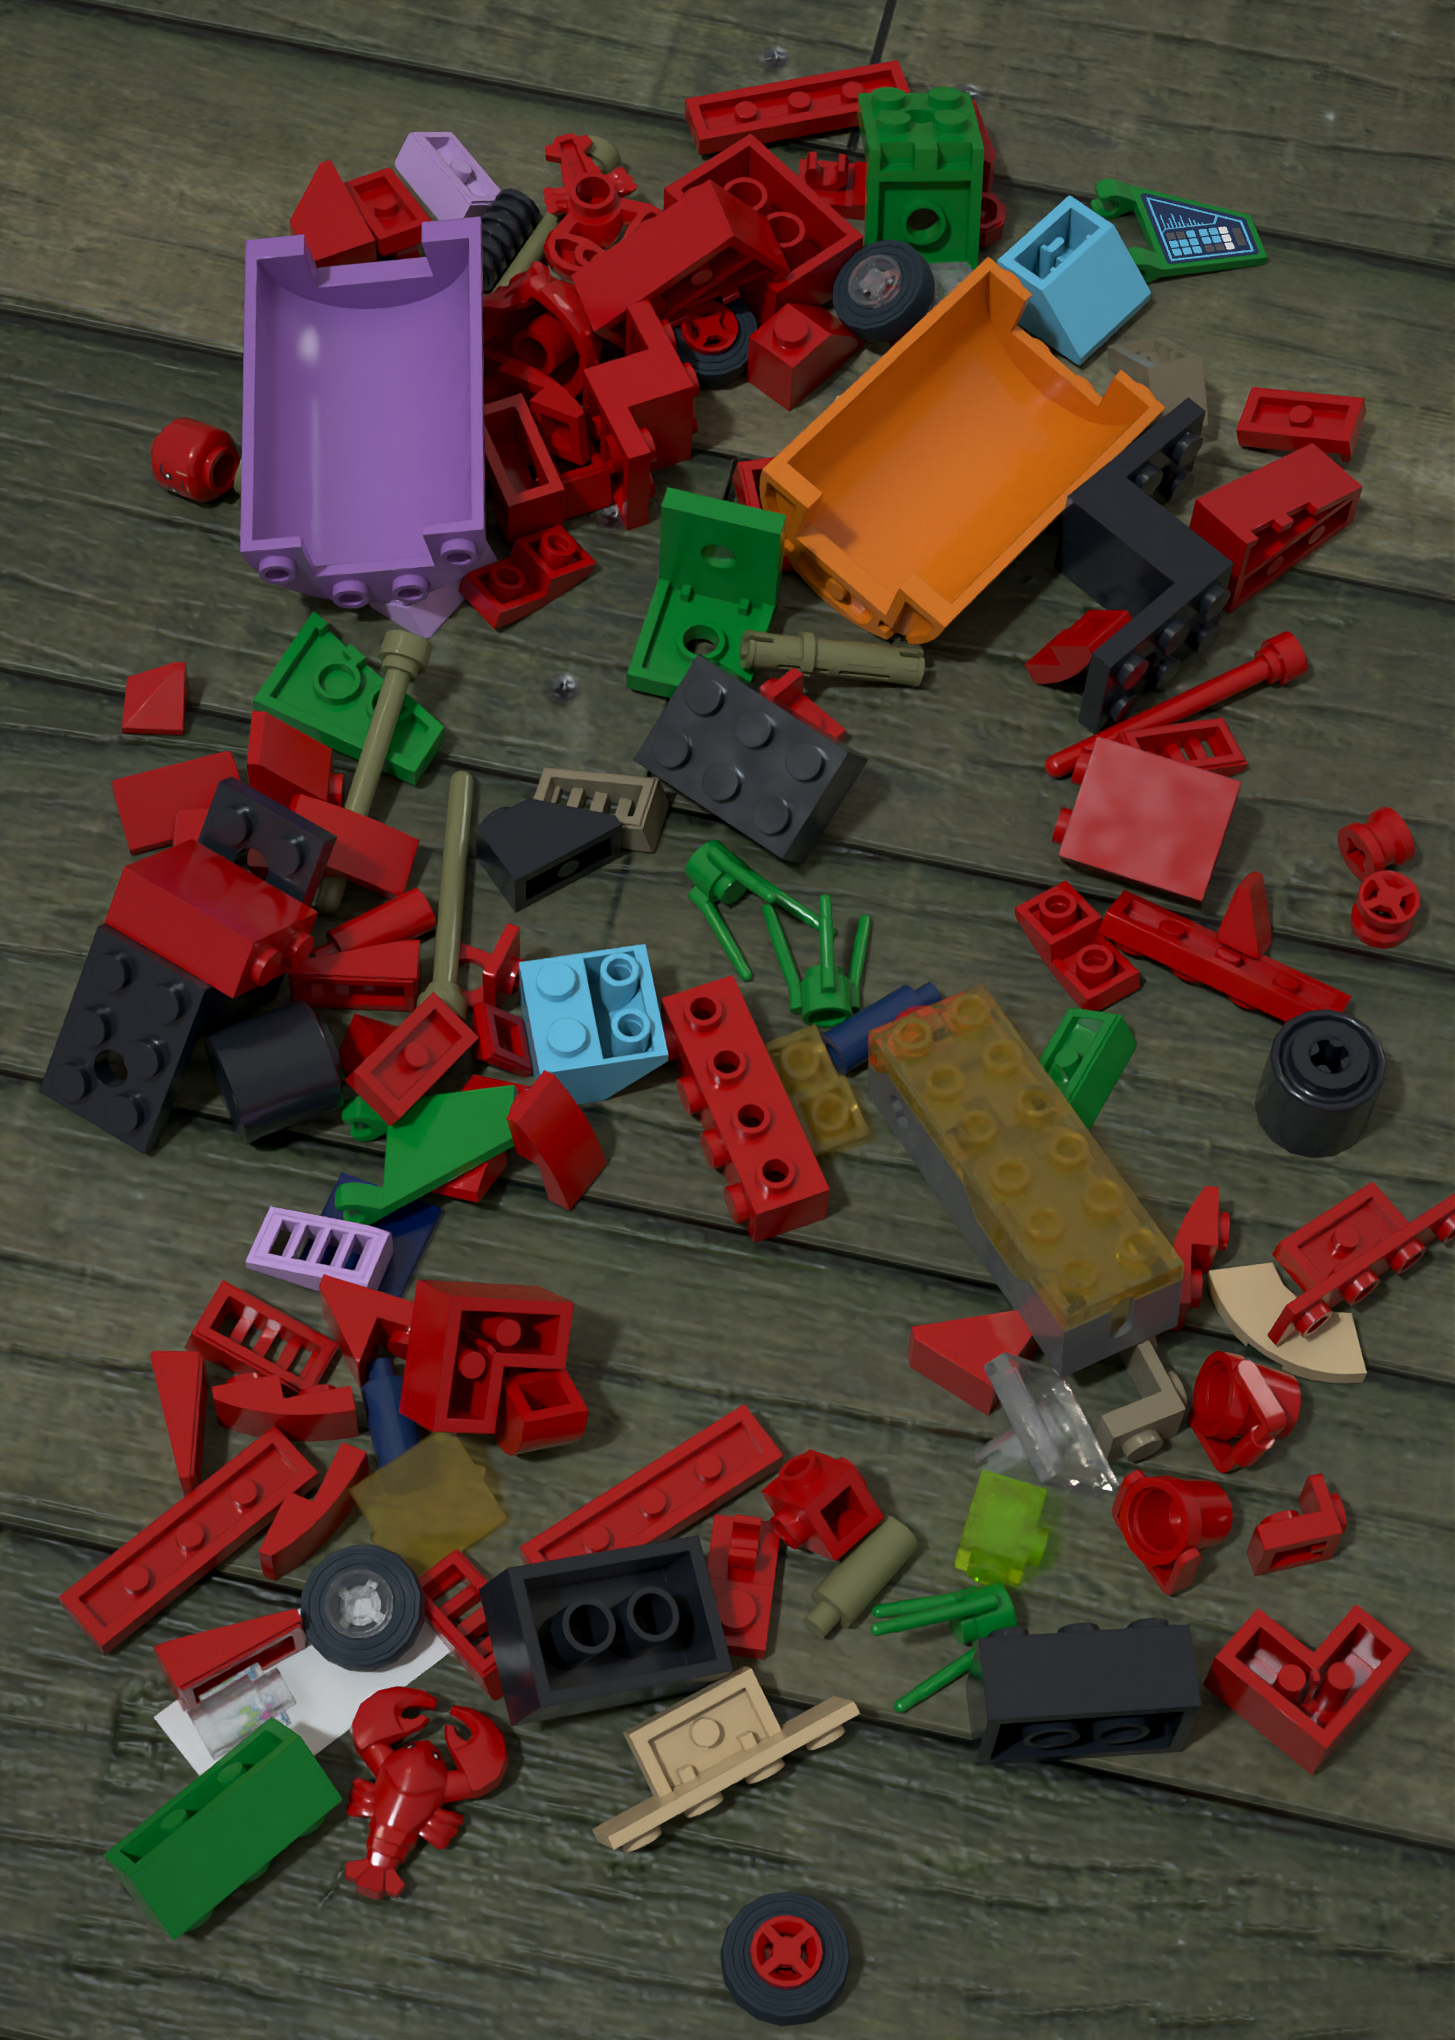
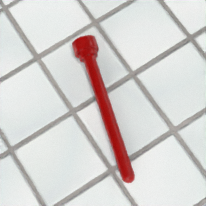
[1045,631,1308,778]

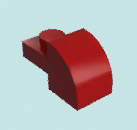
[494,1367,588,1456]

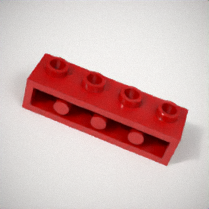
[660,975,830,1243]

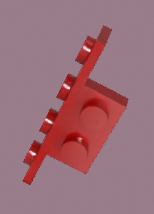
[1267,1181,1455,1345]

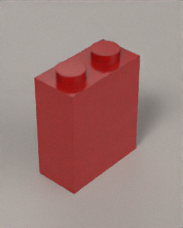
[1052,736,1241,905]
[104,839,318,998]

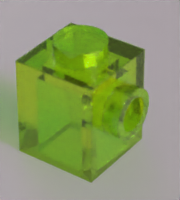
[954,1469,1050,1587]

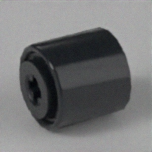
[204,1000,346,1145]
[1254,1009,1387,1159]

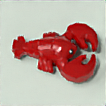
[543,133,663,282]
[345,1686,509,1901]

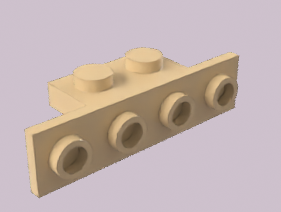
[592,1666,860,1852]

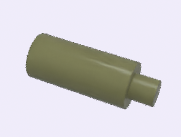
[803,1514,919,1638]

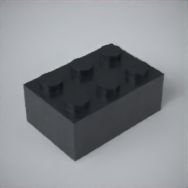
[633,654,869,864]
[479,1535,733,1726]
[966,1618,1201,1766]

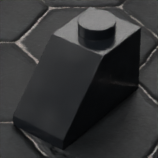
[475,798,622,913]

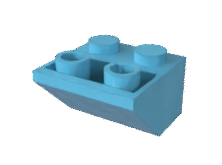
[997,195,1151,366]
[519,944,668,1105]

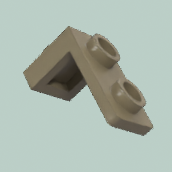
[1093,1336,1187,1465]

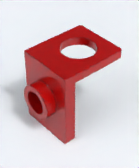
[429,923,526,1011]

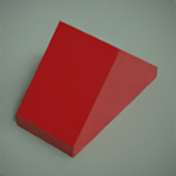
[907,1310,1039,1417]

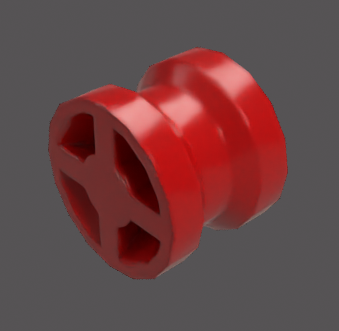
[1337,806,1415,881]
[1350,870,1420,949]

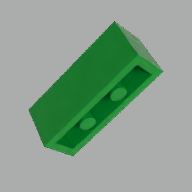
[103,1717,343,1941]

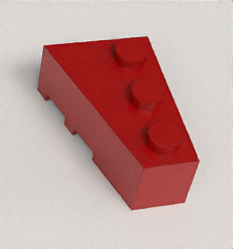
[571,179,792,350]
[1189,443,1363,614]

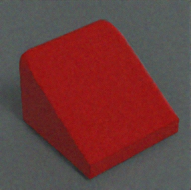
[1216,870,1272,959]

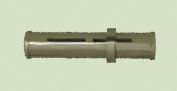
[739,630,925,687]

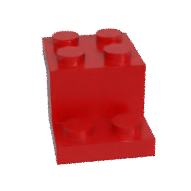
[583,299,700,531]

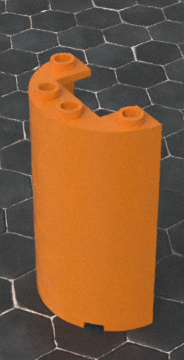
[759,257,1166,645]

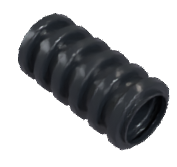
[481,188,541,291]

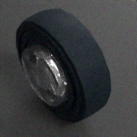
[832,239,935,343]
[300,1545,426,1671]

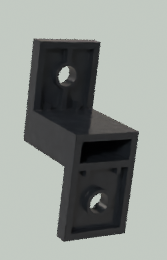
[1054,397,1234,735]
[39,777,337,1154]

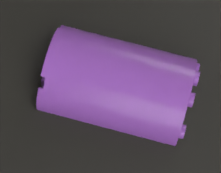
[240,216,486,609]

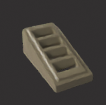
[534,768,669,853]

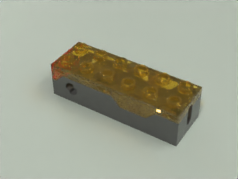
[868,984,1184,1378]

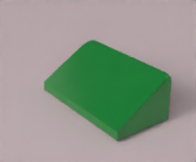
[1033,1007,1137,1139]

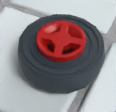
[672,295,757,388]
[720,1891,851,2026]

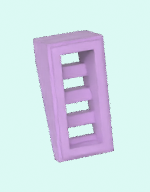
[245,1206,394,1292]

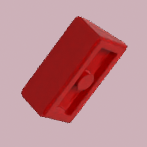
[111,751,240,855]

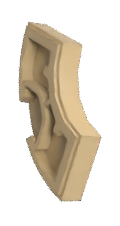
[1206,1262,1367,1384]

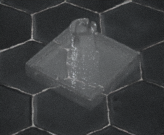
[973,1352,1120,1499]

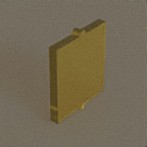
[348,1432,507,1578]

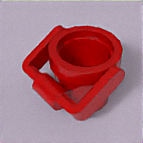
[1187,1351,1301,1473]
[1112,1469,1233,1596]

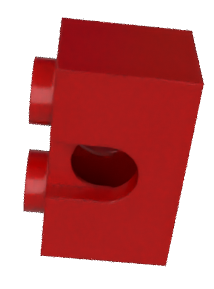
[484,393,565,544]

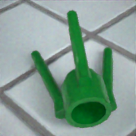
[685,840,836,981]
[762,894,872,1029]
[870,1582,1017,1713]

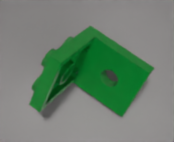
[857,86,984,276]
[626,487,786,698]

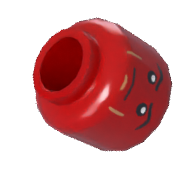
[151,417,240,503]

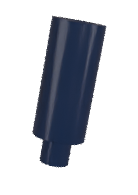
[820,982,942,1075]
[361,1358,430,1495]

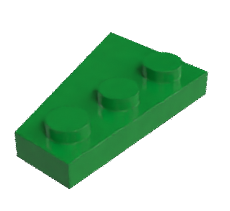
[253,611,445,786]

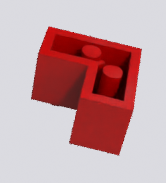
[399,1279,574,1434]
[1203,1604,1412,1775]

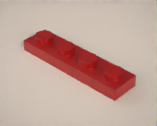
[684,60,911,155]
[1098,890,1352,1023]
[519,1404,783,1565]
[59,1425,320,1656]

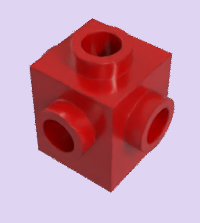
[761,1449,884,1561]

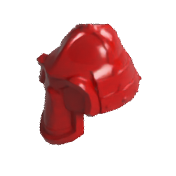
[483,261,604,398]

